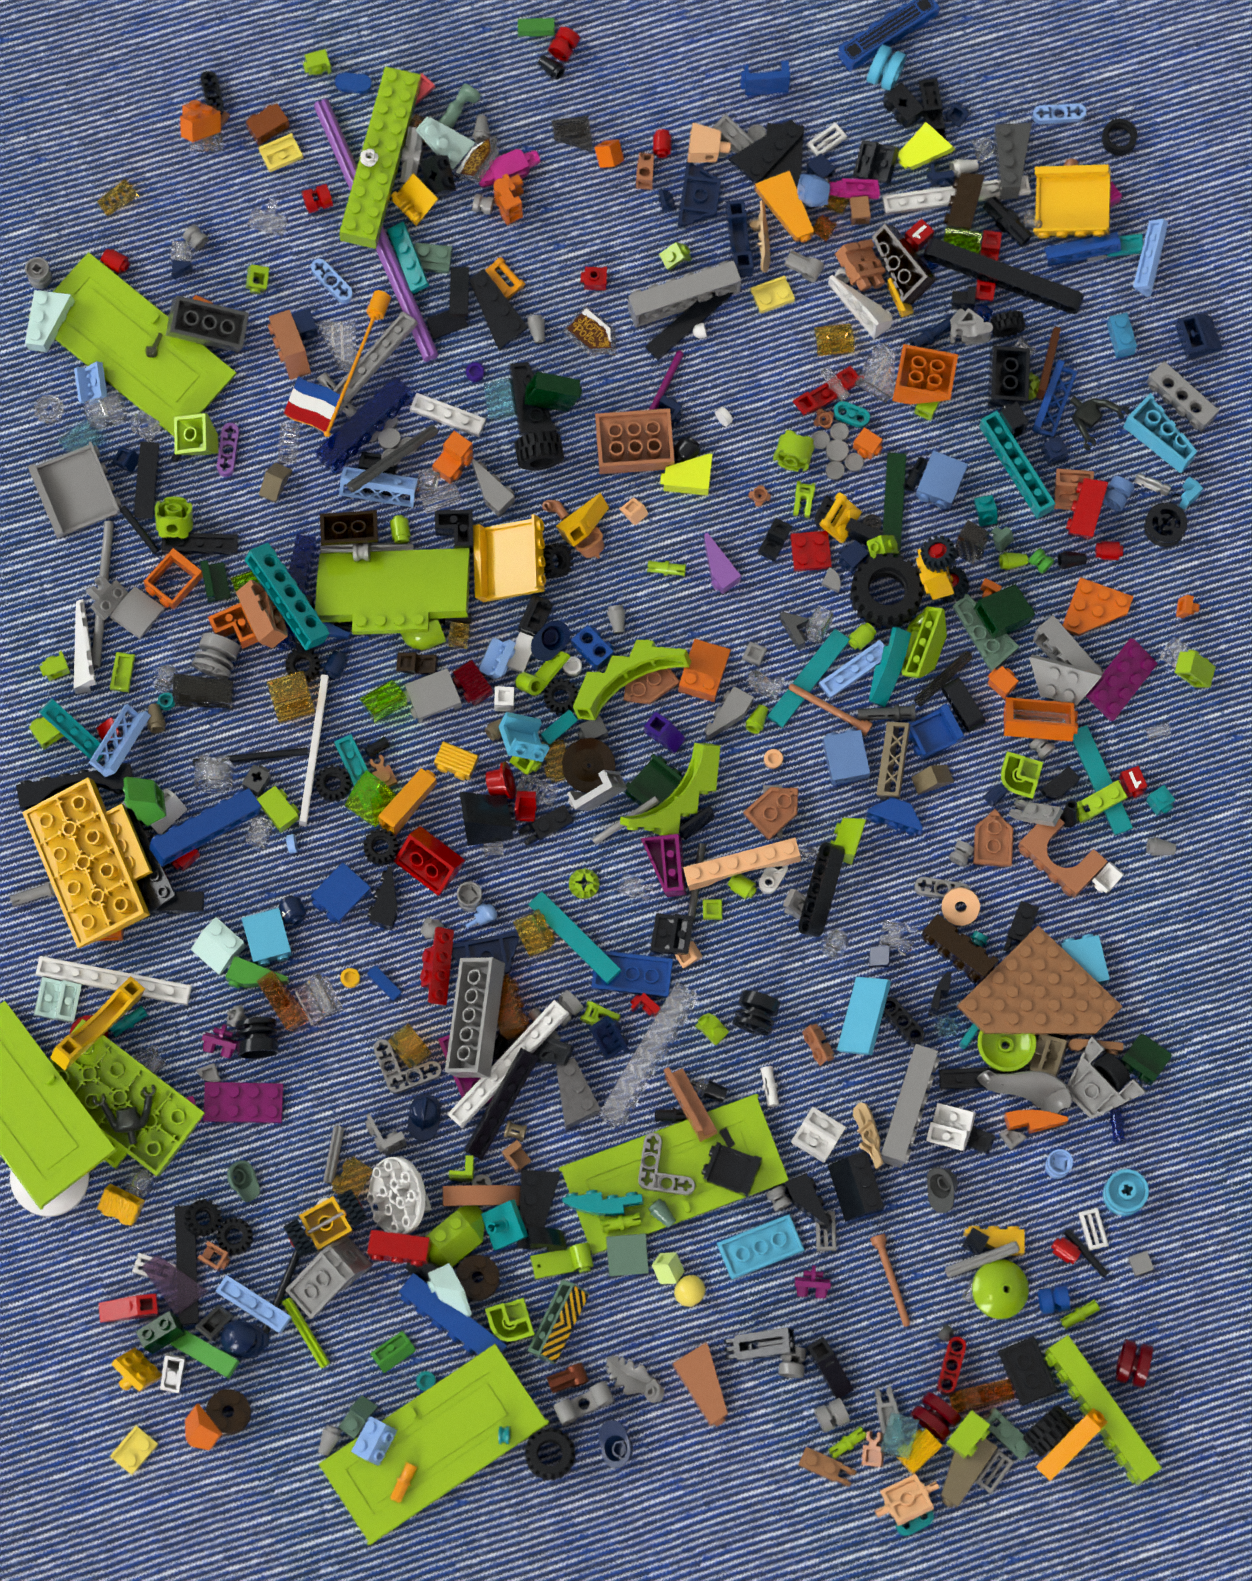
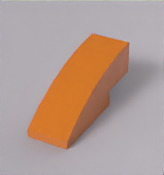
[1004,1110,1069,1134]

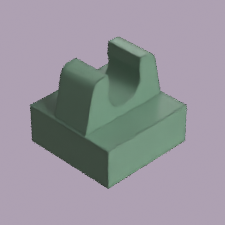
[991,526,1014,552]

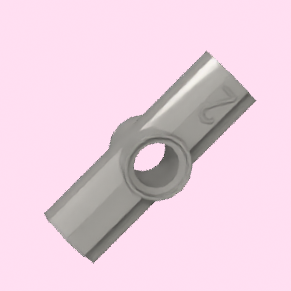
[400,127,423,183]

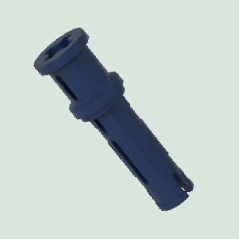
[909,313,955,348]

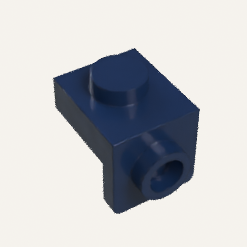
[926,163,955,187]
[659,395,683,427]

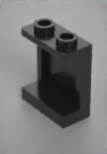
[701,1142,762,1198]

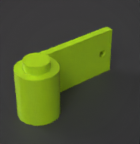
[515,651,571,696]
[530,1243,594,1279]

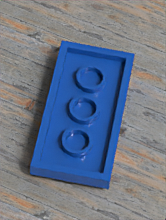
[591,951,673,998]

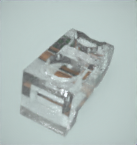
[189,132,224,155]
[747,670,785,701]

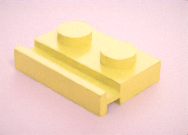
[258,133,303,173]
[750,275,795,314]
[110,1426,158,1475]

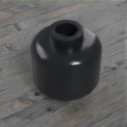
[673,436,701,462]

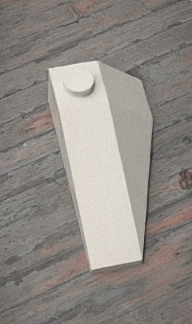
[828,275,893,339]

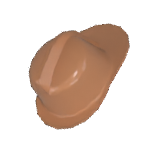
[574,526,605,559]

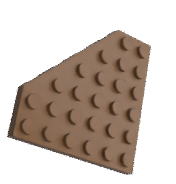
[957,926,1123,1035]

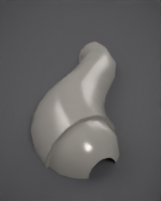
[977,1070,1071,1113]

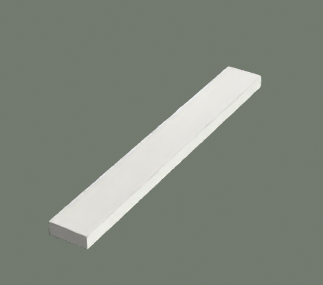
[882,175,1031,215]
[299,674,329,826]
[35,956,192,1006]
[447,1000,569,1128]

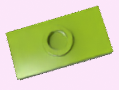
[110,652,136,693]

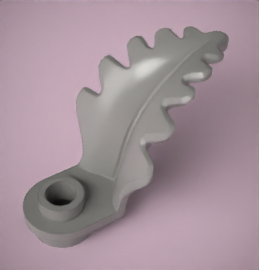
[606,1355,664,1403]

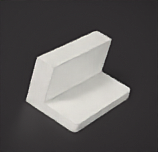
[151,789,187,834]

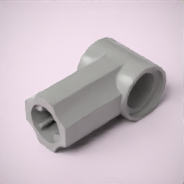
[784,250,824,282]

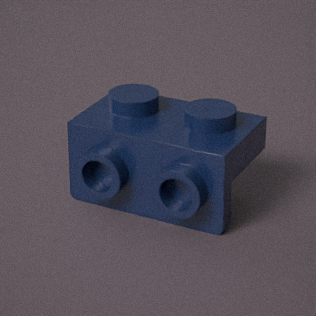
[588,1015,630,1060]

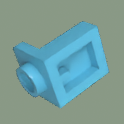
[1179,477,1203,510]

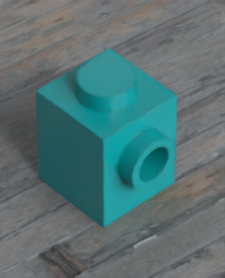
[1146,785,1175,816]

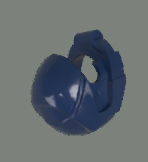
[221,1320,269,1359]

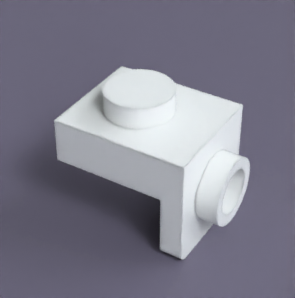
[1092,862,1124,893]

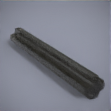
[914,650,973,706]

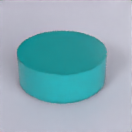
[416,1371,436,1392]

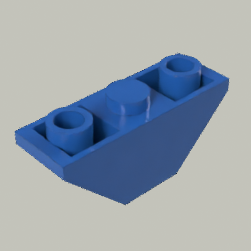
[866,797,923,836]

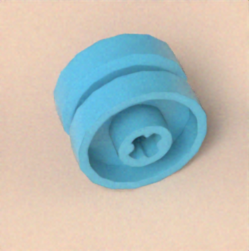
[867,44,907,91]
[1102,1169,1149,1216]

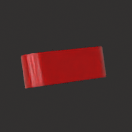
[937,1337,966,1395]

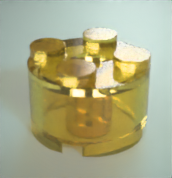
[387,1023,432,1069]

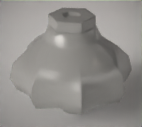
[420,918,444,939]
[226,1005,247,1027]

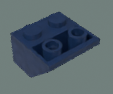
[1175,314,1223,360]

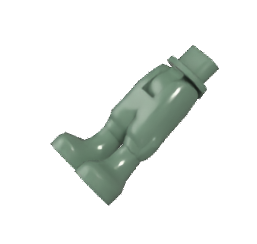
[438,83,482,129]

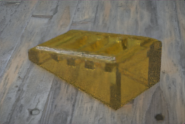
[96,179,139,216]

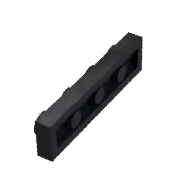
[161,533,238,555]

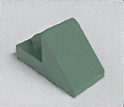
[338,1395,378,1439]

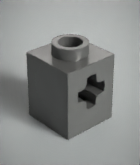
[577,715,608,741]
[242,764,271,797]

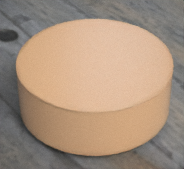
[764,749,783,769]

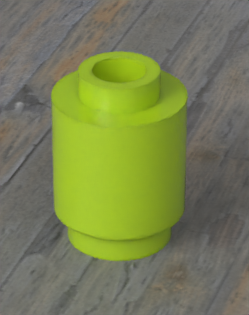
[390,515,411,544]
[848,622,877,650]
[727,874,757,899]

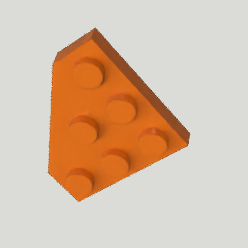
[1062,577,1134,636]

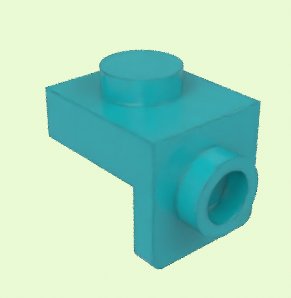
[974,495,998,526]

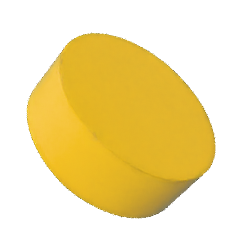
[340,968,360,988]

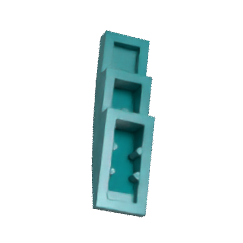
[869,627,911,707]

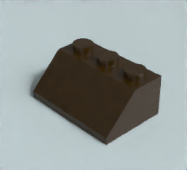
[943,173,985,235]
[320,510,379,546]

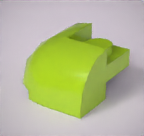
[400,619,446,651]
[1001,751,1043,799]
[485,1298,535,1342]

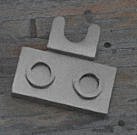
[86,576,128,620]

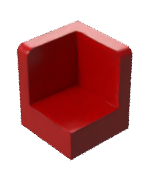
[514,791,537,822]

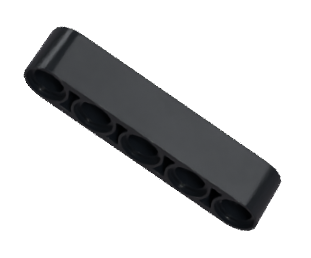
[798,842,845,937]

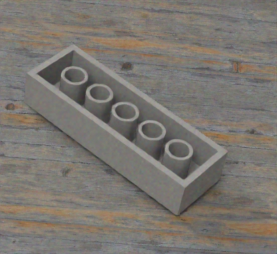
[628,261,741,328]
[445,957,505,1078]
[881,1044,940,1168]

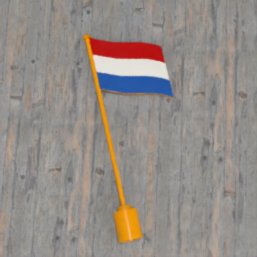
[283,290,391,437]

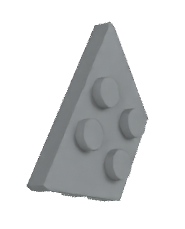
[1030,654,1103,706]

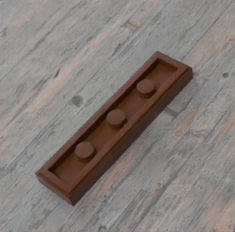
[1036,326,1061,400]

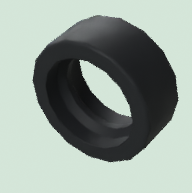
[1102,118,1138,156]
[1093,1053,1130,1090]

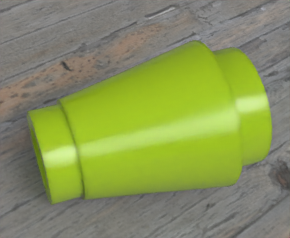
[999,552,1028,571]
[745,704,768,734]

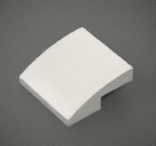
[926,1103,976,1151]
[791,1107,846,1163]

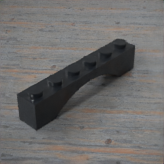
[16,763,134,812]

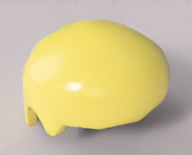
[674,1275,706,1307]

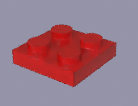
[790,531,832,572]

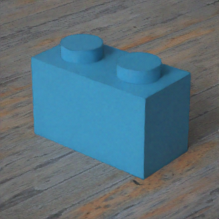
[1107,313,1137,358]

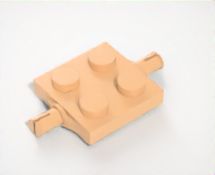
[874,1474,939,1526]

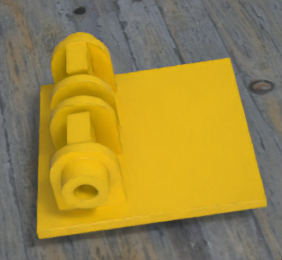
[391,173,438,226]

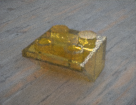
[267,671,316,723]

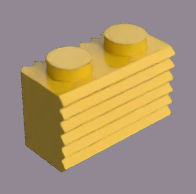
[434,741,479,781]
[97,1184,145,1226]
[896,1429,942,1475]

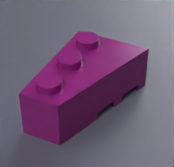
[640,834,686,897]

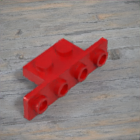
[420,927,454,1006]

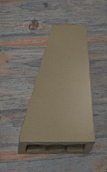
[940,1438,998,1509]

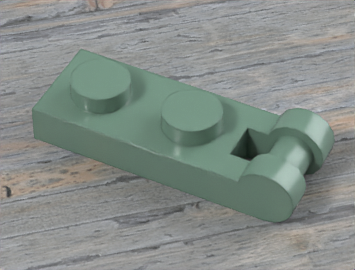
[983,1407,1031,1461]

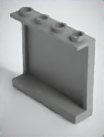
[28,441,122,539]

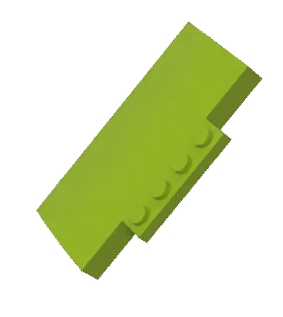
[315,548,470,635]
[50,1019,205,1177]

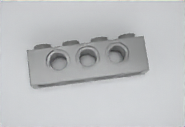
[1147,361,1219,432]

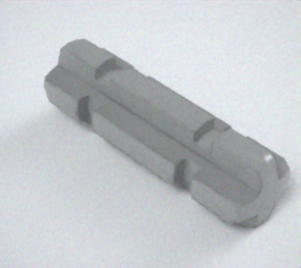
[1134,473,1171,496]

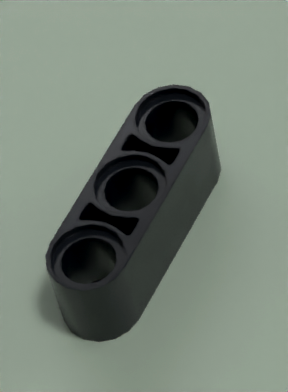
[941,678,986,733]
[883,997,925,1047]

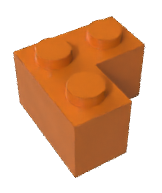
[180,100,221,142]
[432,431,474,484]
[208,603,258,649]

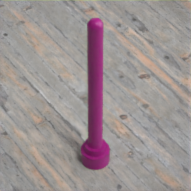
[649,351,684,410]

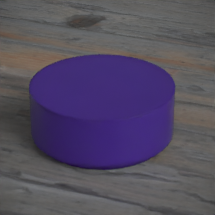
[466,362,485,382]

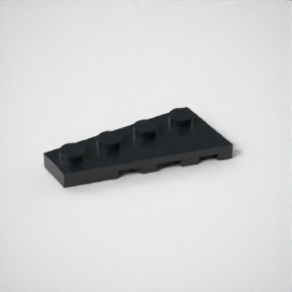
[729,119,804,184]
[469,269,528,350]
[509,362,557,436]
[493,1021,574,1066]
[517,1170,561,1250]

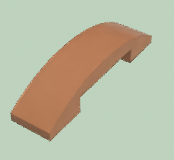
[442,1185,520,1206]

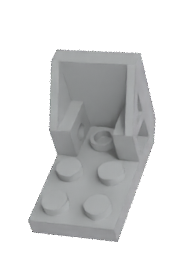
[285,1236,373,1319]

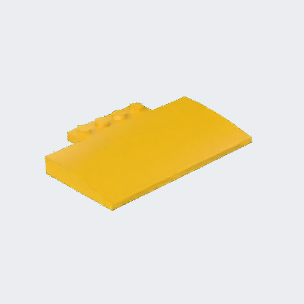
[22,777,153,948]

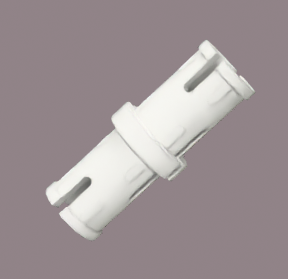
[760,1066,780,1107]

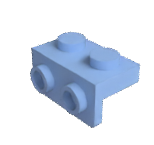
[74,361,107,405]
[479,638,516,679]
[351,1416,397,1466]

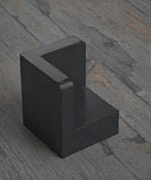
[951,286,976,311]

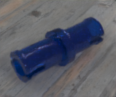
[1109,1105,1125,1142]

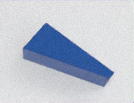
[323,622,351,640]
[367,965,402,1001]

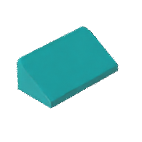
[541,710,578,744]

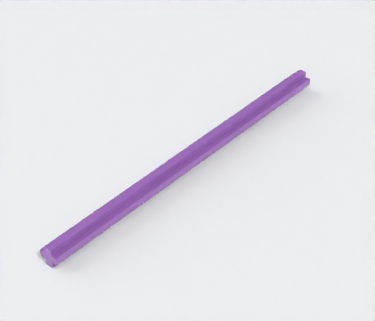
[314,99,438,362]

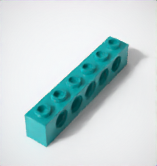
[979,411,1055,519]
[244,543,330,651]

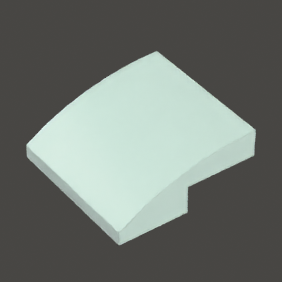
[33,977,82,1022]

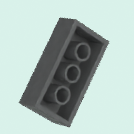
[166,295,249,353]

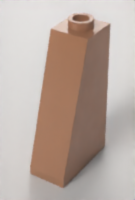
[672,1343,728,1427]

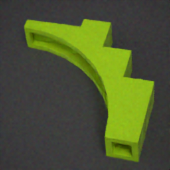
[573,639,691,720]
[620,743,720,836]

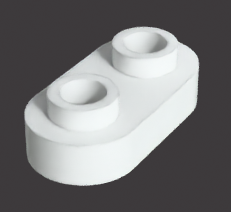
[759,865,788,894]

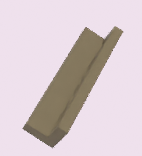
[876,722,910,801]

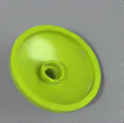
[977,1030,1036,1072]
[972,1259,1029,1319]

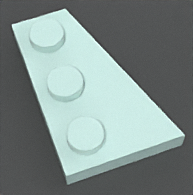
[416,117,476,169]

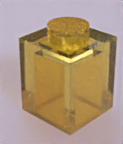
[448,622,470,649]

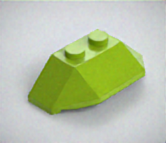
[901,606,947,678]
[425,1206,485,1268]

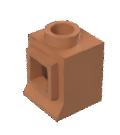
[198,1241,230,1272]

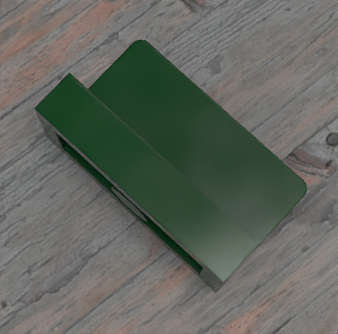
[200,560,231,603]

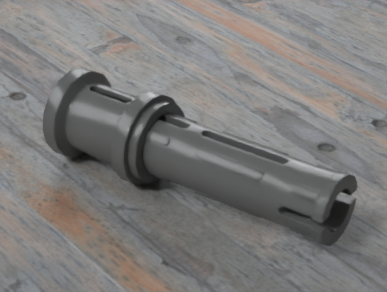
[858,704,915,722]

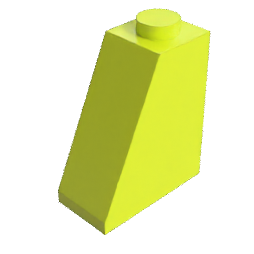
[897,122,955,170]
[660,454,712,496]

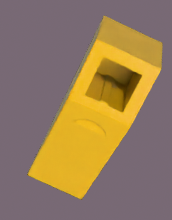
[556,493,609,547]
[963,1226,1025,1256]

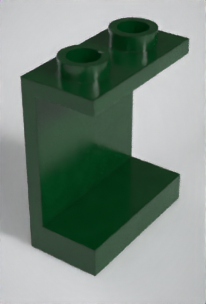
[623,754,682,812]

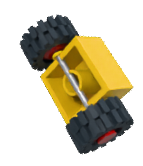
[916,535,970,603]
[283,1189,368,1258]

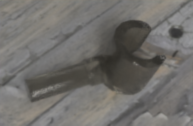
[145,333,163,357]

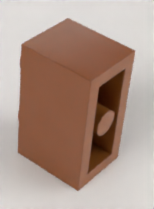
[246,103,290,146]

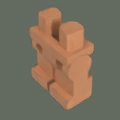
[835,239,886,292]

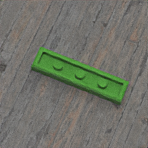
[169,1330,239,1379]

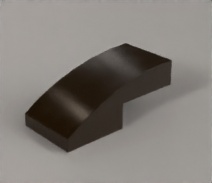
[396,652,438,675]

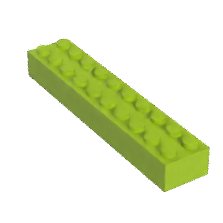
[339,66,421,249]

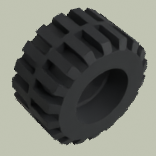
[514,431,564,470]
[1023,1405,1076,1457]
[525,1428,575,1481]

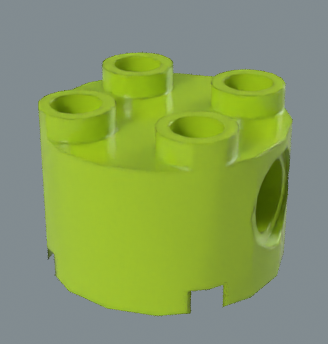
[773,430,815,472]
[155,496,193,539]

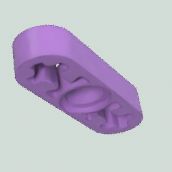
[217,423,239,477]

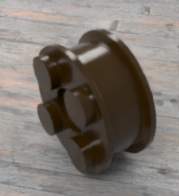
[456,1255,499,1301]
[206,1389,251,1435]

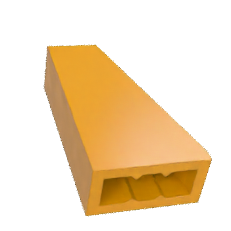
[754,171,814,243]
[378,768,437,836]
[1036,1408,1108,1481]

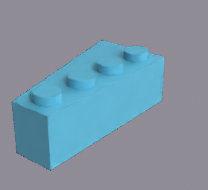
[1123,393,1197,473]

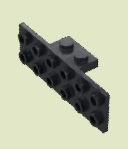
[115,801,176,914]

